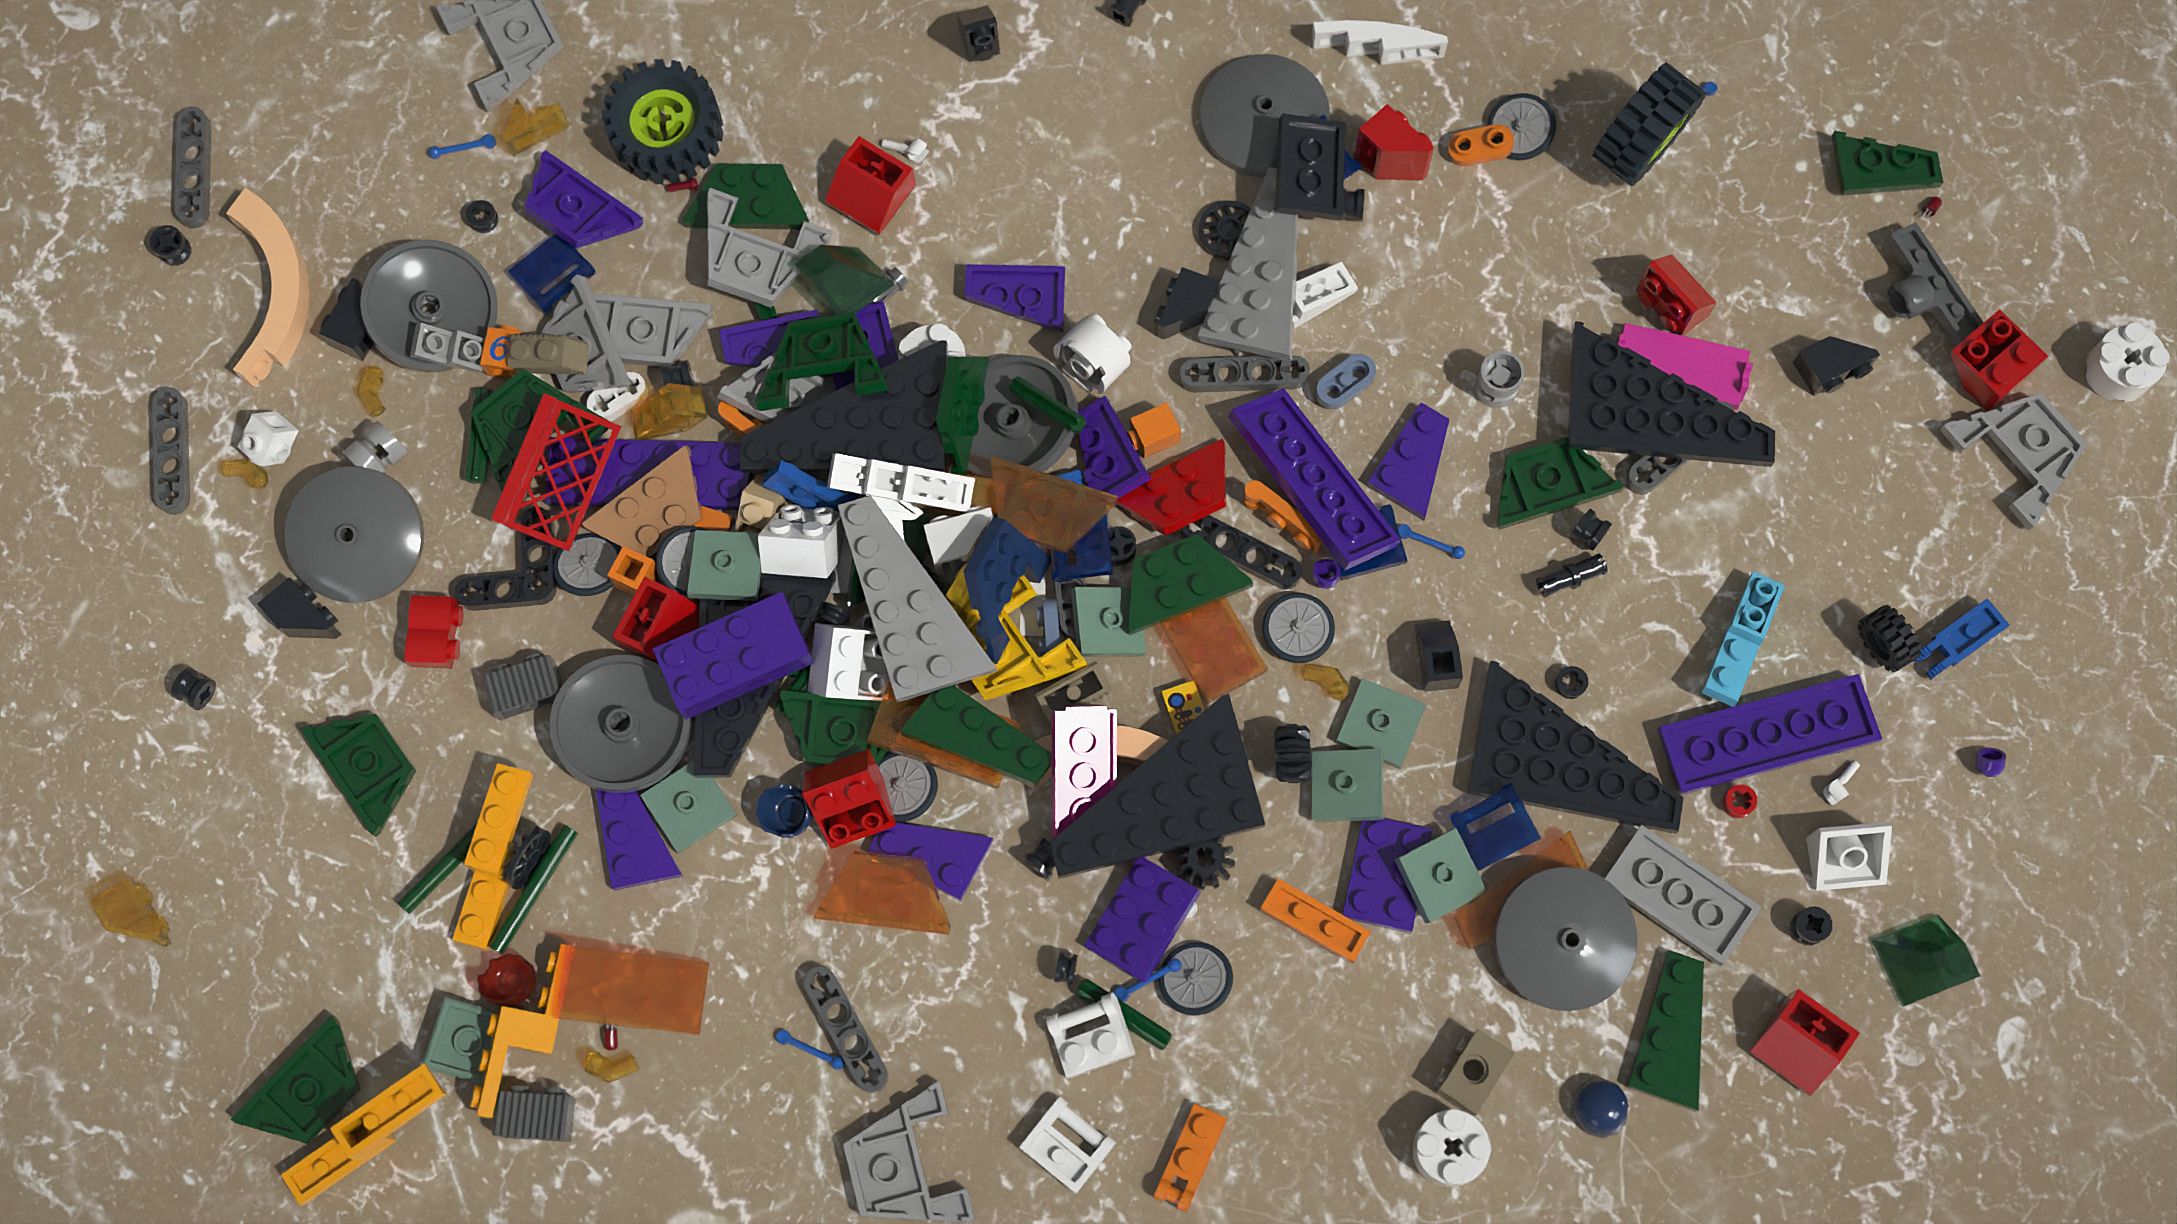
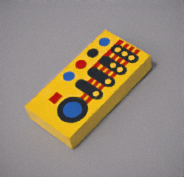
[1161,680,1205,735]

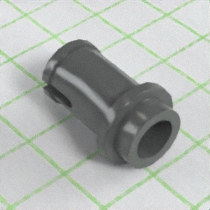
[864,267,908,304]

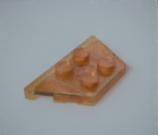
[991,456,1118,553]
[814,851,951,935]

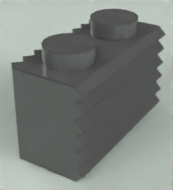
[483,653,562,721]
[492,1085,576,1142]

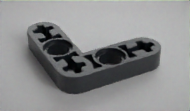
[454,507,557,611]

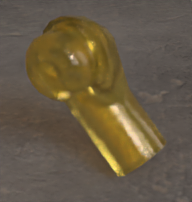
[357,366,386,417]
[221,459,268,490]
[1304,664,1350,701]
[583,1051,639,1083]

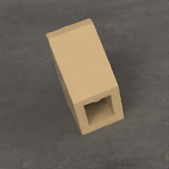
[734,475,786,533]

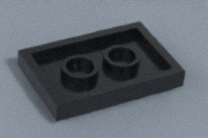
[1275,113,1346,220]

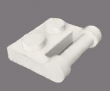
[1046,993,1136,1078]
[1019,1096,1117,1194]

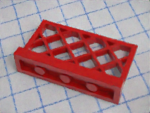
[491,393,622,552]

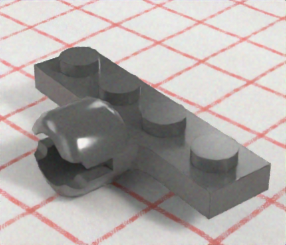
[1885,222,1984,346]

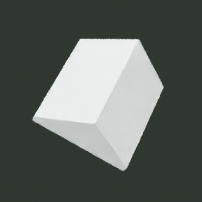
[1806,822,1892,891]

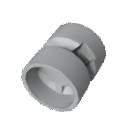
[1475,351,1525,408]
[342,421,408,473]

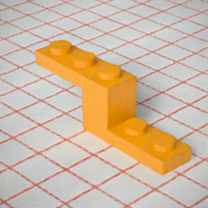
[452,763,534,951]
[470,944,575,1119]
[281,1064,447,1206]

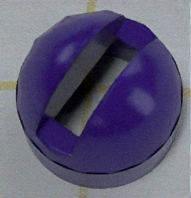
[1312,559,1340,589]
[1976,748,2006,777]

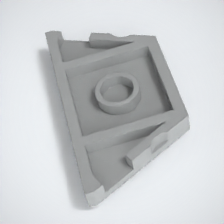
[541,274,631,393]
[592,293,713,367]
[717,353,835,423]

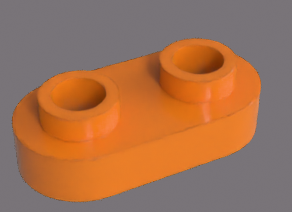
[1448,124,1514,167]

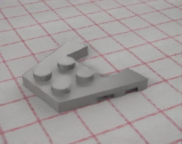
[436,0,564,112]
[707,188,832,307]
[1940,393,2088,530]
[843,1082,976,1223]

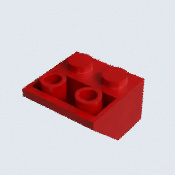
[1353,104,1434,181]
[825,136,916,236]
[1636,254,1717,336]
[1950,309,2049,412]
[612,577,700,664]
[802,749,896,849]
[1749,989,1860,1096]

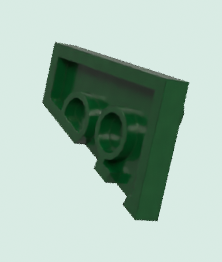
[1831,130,1943,196]

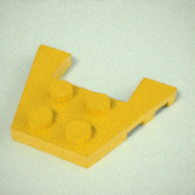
[966,575,1088,701]

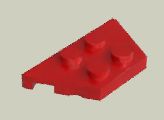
[1111,438,1226,536]

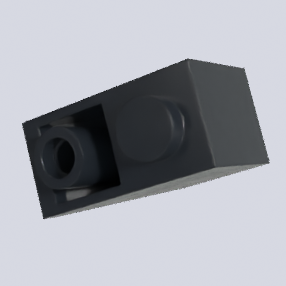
[957,5,1000,62]
[1154,267,1219,339]
[319,277,373,361]
[1793,336,1880,396]
[257,577,342,639]
[1415,620,1463,692]

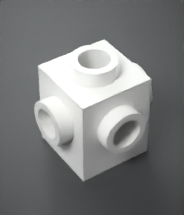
[238,411,299,466]

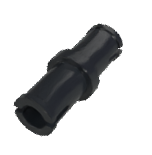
[1536,553,1608,598]

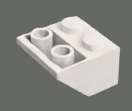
[758,505,844,578]
[924,506,993,582]
[808,623,890,701]

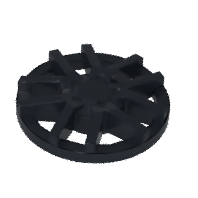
[1199,200,1251,261]
[502,826,551,890]

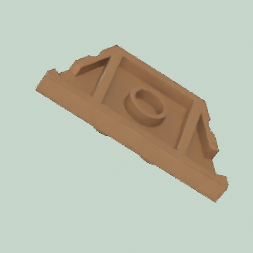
[582,445,703,558]

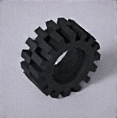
[1857,605,1922,672]

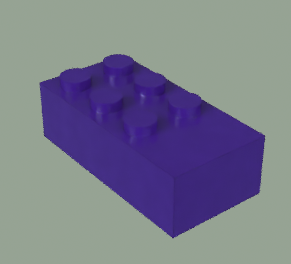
[653,592,815,719]

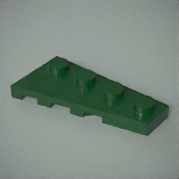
[900,685,1052,787]
[1626,950,1704,1112]

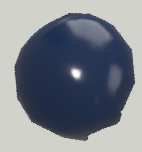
[755,784,812,838]
[1572,1078,1629,1138]

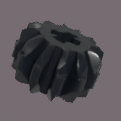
[1275,724,1311,784]
[1175,837,1235,891]

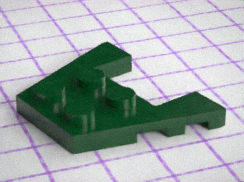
[755,311,888,412]
[471,368,609,498]

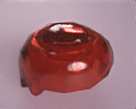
[477,953,536,1008]

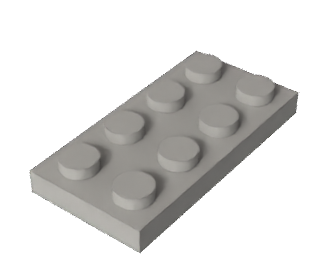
[1604,825,1762,967]

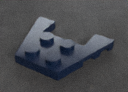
[963,517,1052,664]

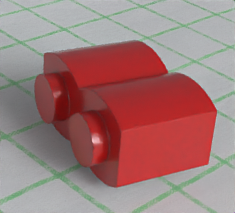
[405,595,464,669]

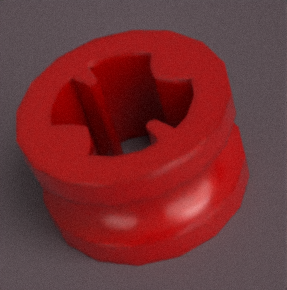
[1722,784,1758,818]

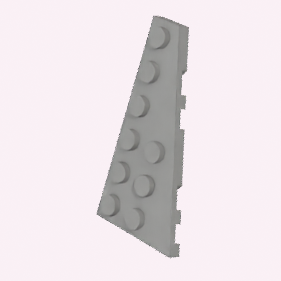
[1198,167,1299,361]
[838,495,998,703]

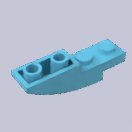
[1701,571,1785,707]

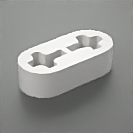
[587,372,648,422]

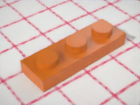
[1260,878,1371,964]

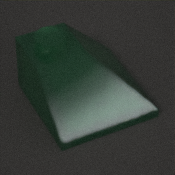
[795,244,895,315]
[1872,915,1980,1007]

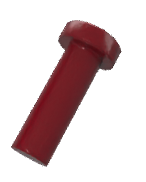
[667,177,698,192]

